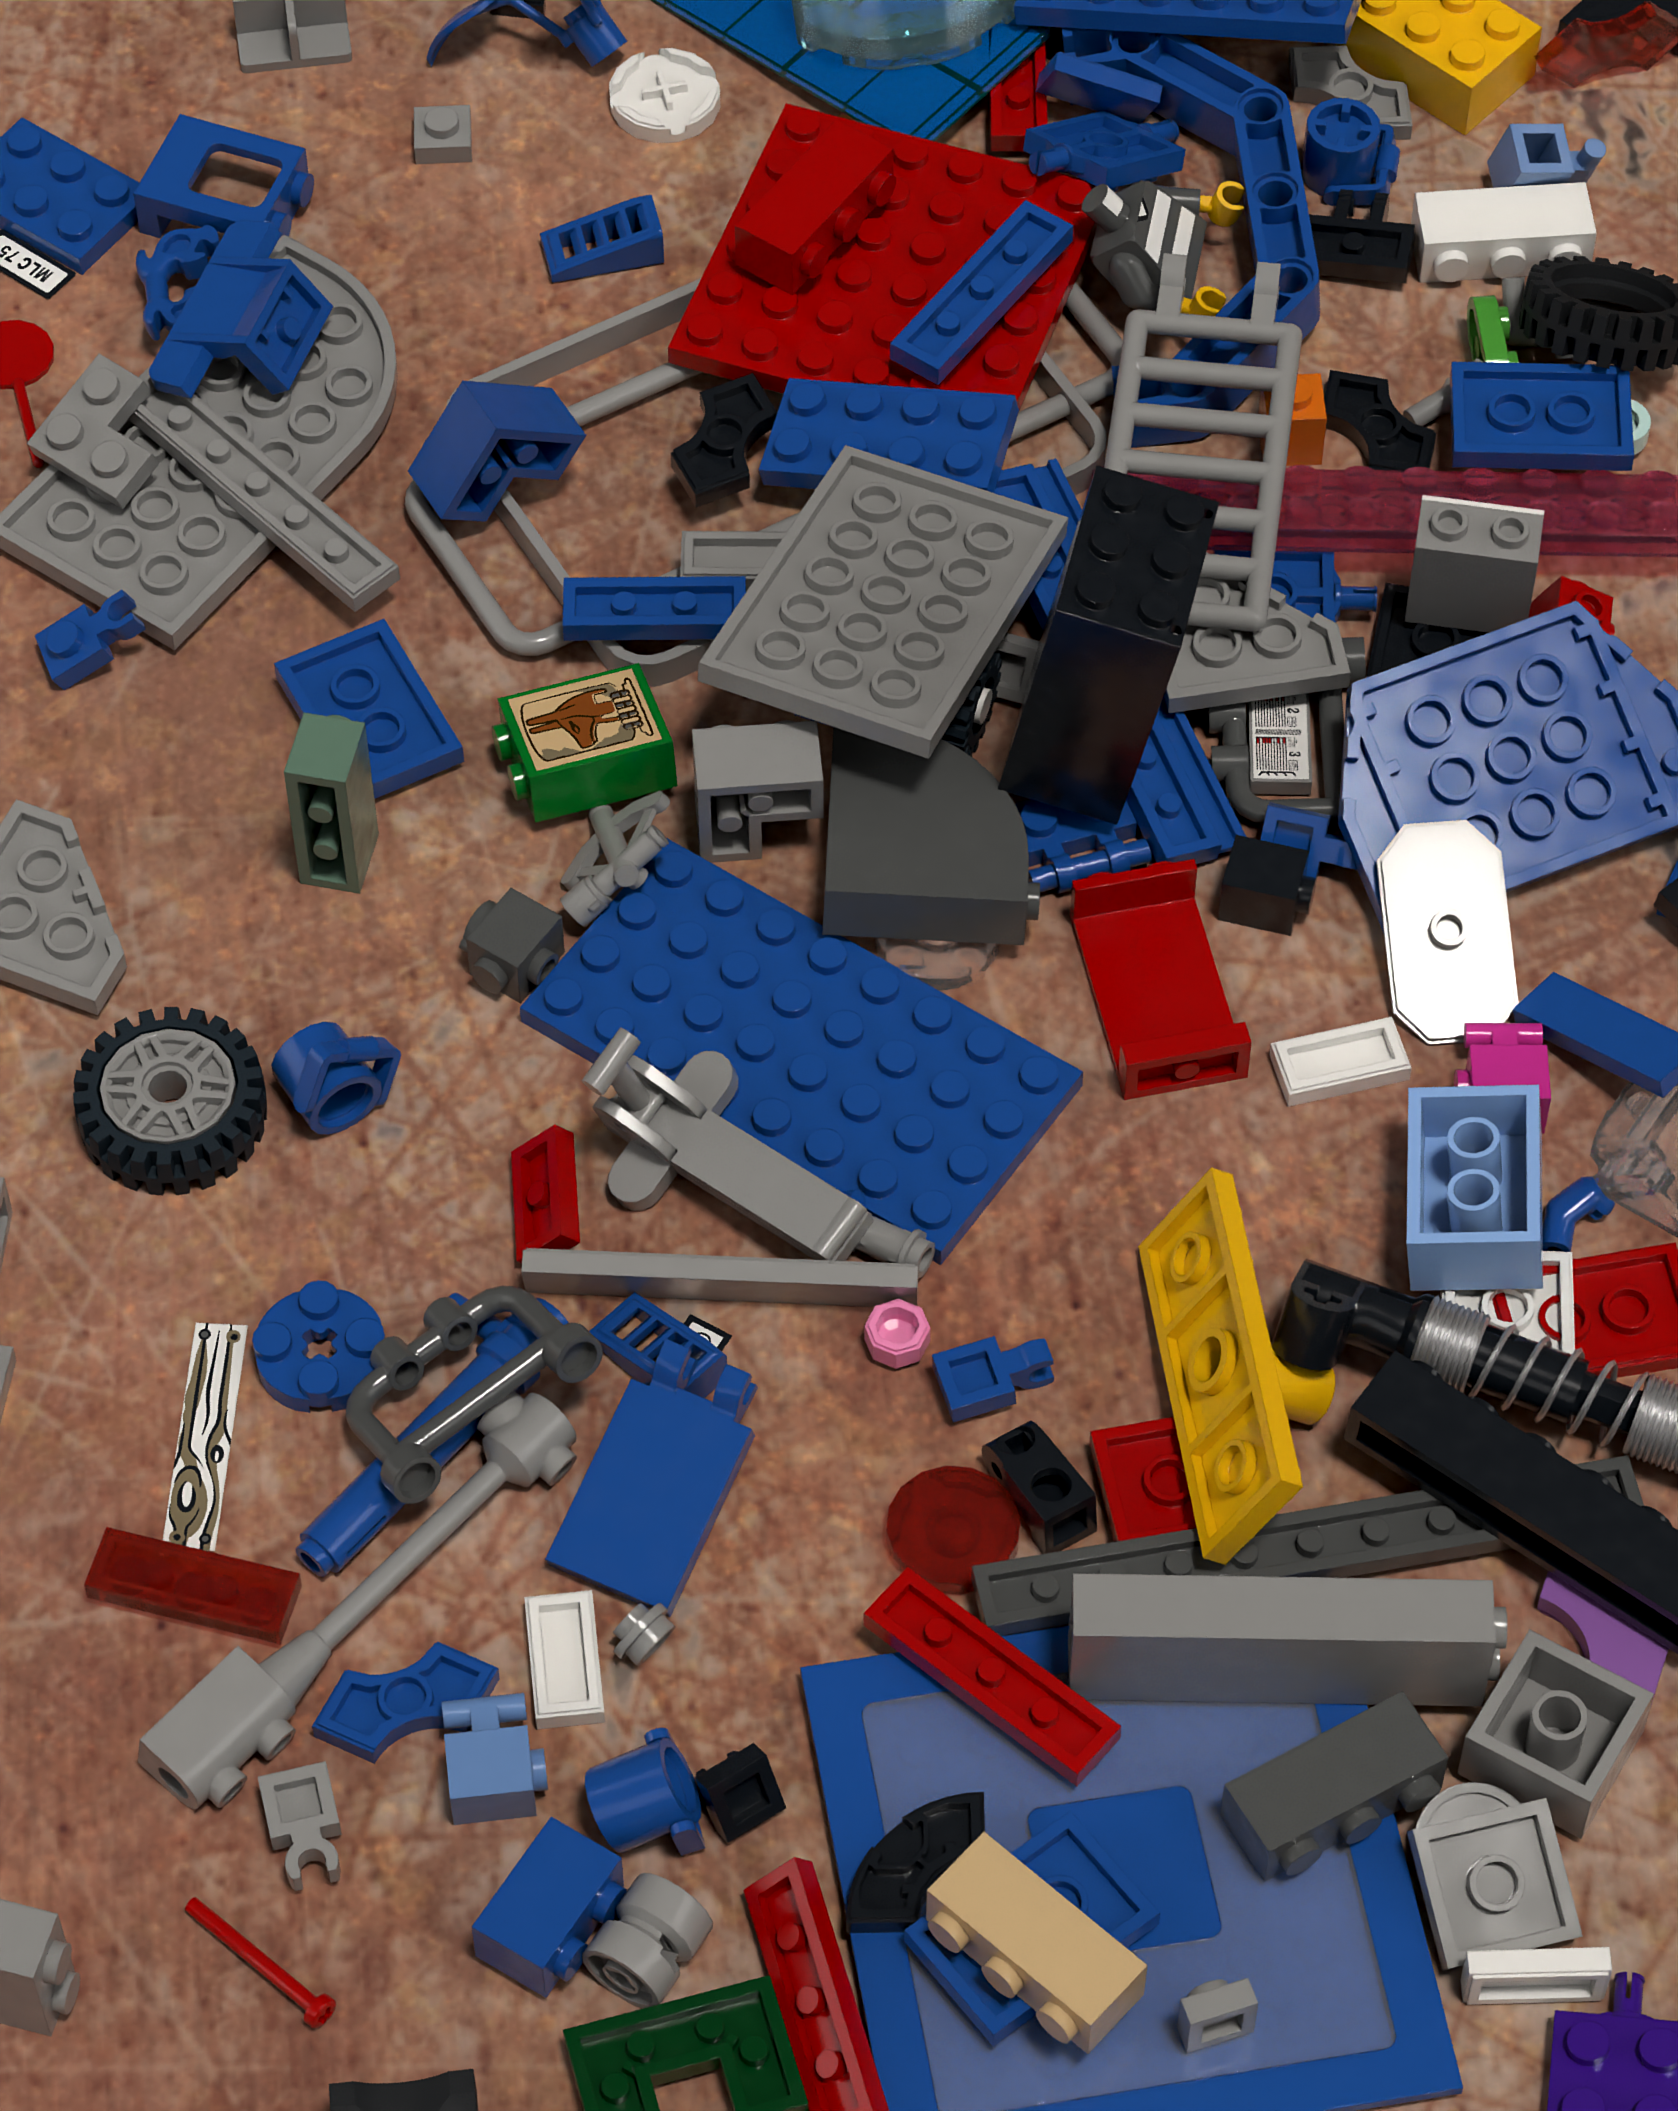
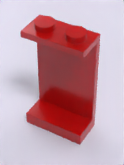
[1070,859,1252,1100]

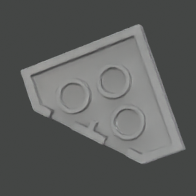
[1164,552,1350,713]
[0,799,127,1015]

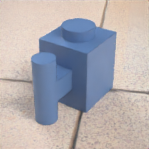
[1487,124,1606,188]
[442,1693,548,1825]

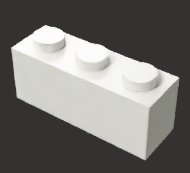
[1411,182,1597,283]

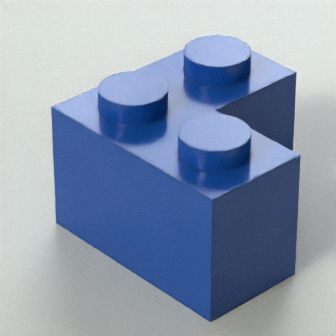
[408,380,586,522]

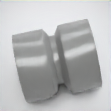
[582,1873,713,2008]

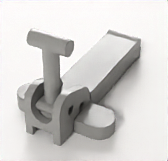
[581,1028,874,1261]

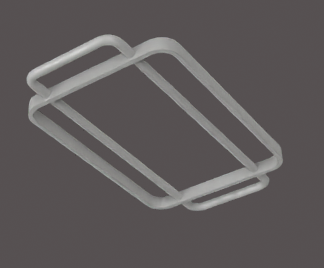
[404,278,1123,687]

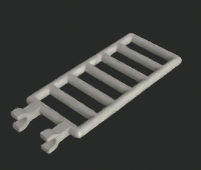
[1104,253,1303,632]

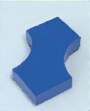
[312,1642,500,1764]

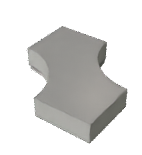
[1288,45,1413,140]

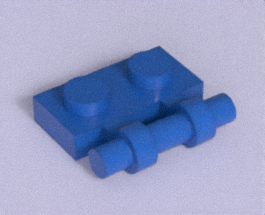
[1015,799,1152,894]

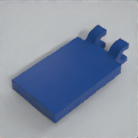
[545,1339,758,1617]

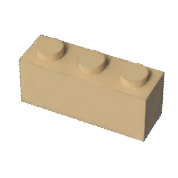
[926,1832,1148,2054]

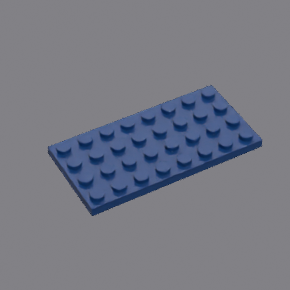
[520,838,1083,1265]

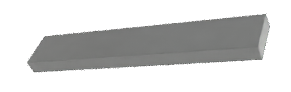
[129,378,400,612]
[521,1248,918,1307]

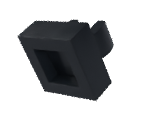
[695,1743,786,1843]

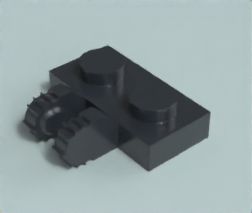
[1309,189,1415,284]

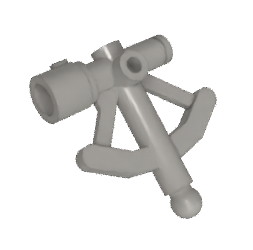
[560,791,670,927]

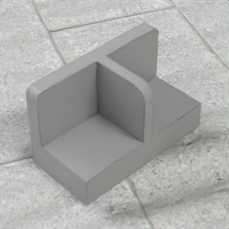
[232,0,352,73]

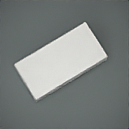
[1269,1017,1412,1107]
[524,1590,605,1730]
[1460,1947,1612,2005]

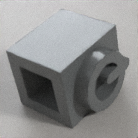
[459,888,565,1004]

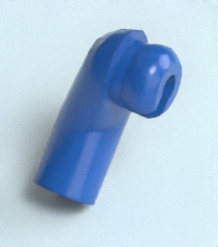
[1543,1176,1616,1252]

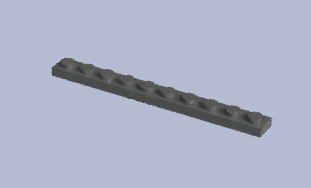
[971,1455,1644,1636]

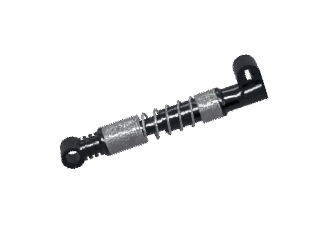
[1272,1259,1678,1474]

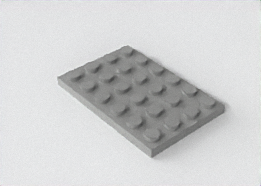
[698,445,1069,759]

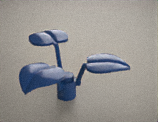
[427,0,627,67]

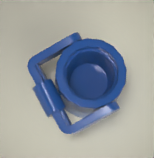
[1301,98,1400,206]
[271,1022,401,1135]
[585,1728,706,1856]

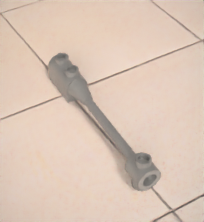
[138,1391,577,1809]

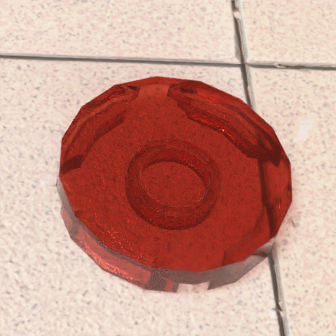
[886,1465,1020,1595]

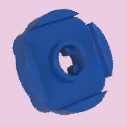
[252,1280,385,1413]

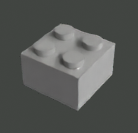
[1457,1629,1654,1839]

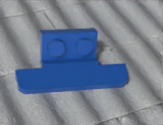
[149,220,333,399]

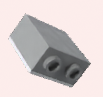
[1405,495,1545,632]

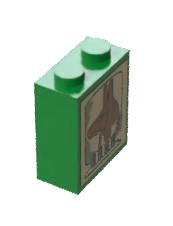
[492,663,678,823]

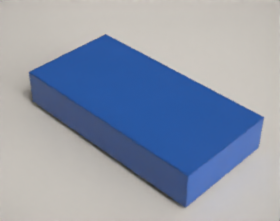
[1036,51,1163,124]

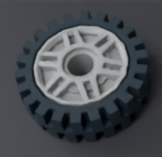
[73,1007,267,1196]

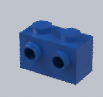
[472,1817,627,1998]

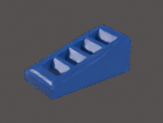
[540,195,664,283]
[589,1292,727,1398]

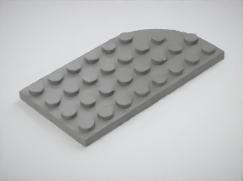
[0,235,398,650]

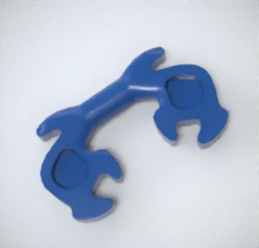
[136,225,220,341]

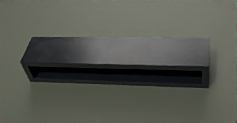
[1343,1350,1678,1654]

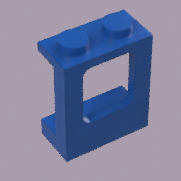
[133,114,314,238]

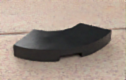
[846,1792,985,1933]

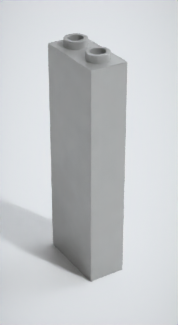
[1068,1573,1507,1706]

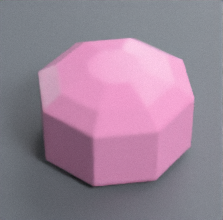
[864,1299,930,1369]

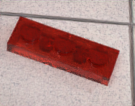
[84,1527,302,1645]

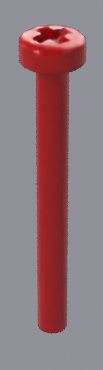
[185,1897,336,2029]

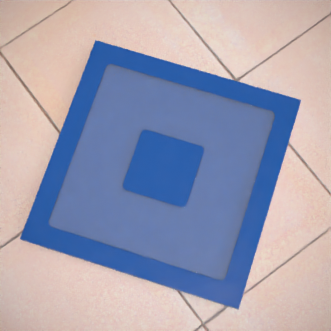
[800,1626,1463,2111]

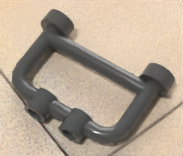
[1208,637,1366,824]
[346,1285,603,1504]

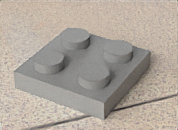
[1407,1798,1583,1971]

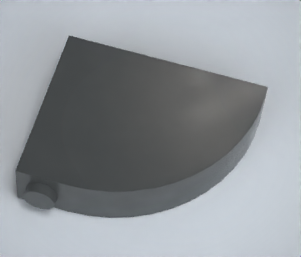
[822,727,1040,945]

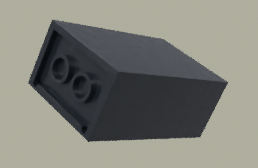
[998,466,1219,825]

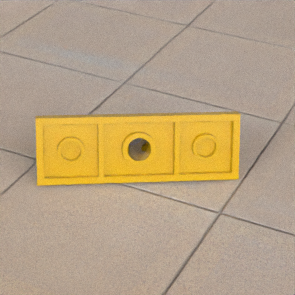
[1138,1167,1335,1565]

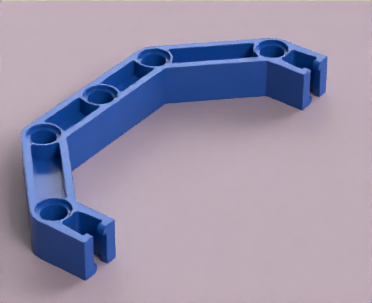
[1061,27,1320,448]

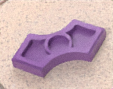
[1537,1571,1669,1708]

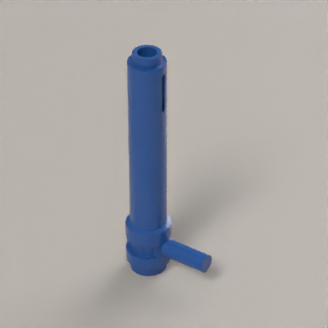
[295,1293,569,1577]

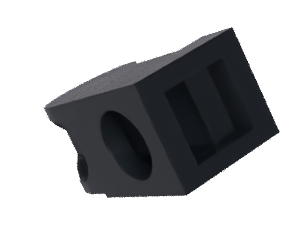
[981,1421,1097,1554]

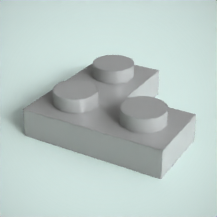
[27,353,159,509]

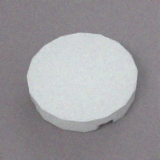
[609,48,721,143]

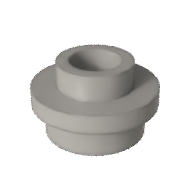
[613,1602,676,1666]

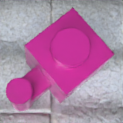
[1454,1023,1551,1134]

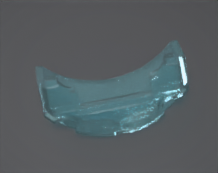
[792,0,1016,70]

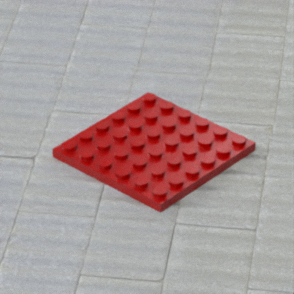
[668,103,1097,413]

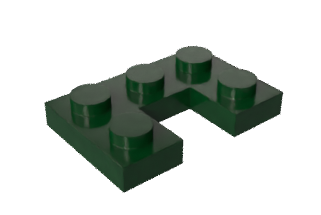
[563,1975,809,2111]

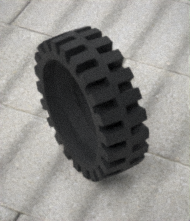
[1519,256,1678,371]

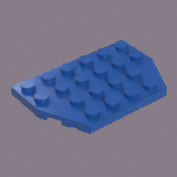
[1338,601,1678,933]

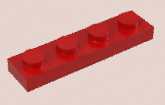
[863,1567,1121,1787]
[743,1857,889,2111]

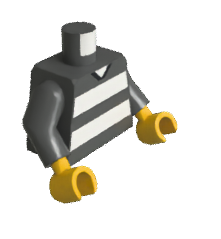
[1082,180,1245,316]

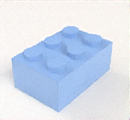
[1406,1084,1543,1291]

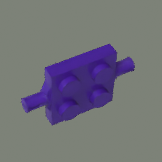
[1547,1972,1678,2111]

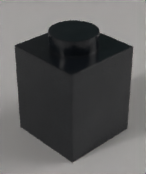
[1218,835,1317,936]

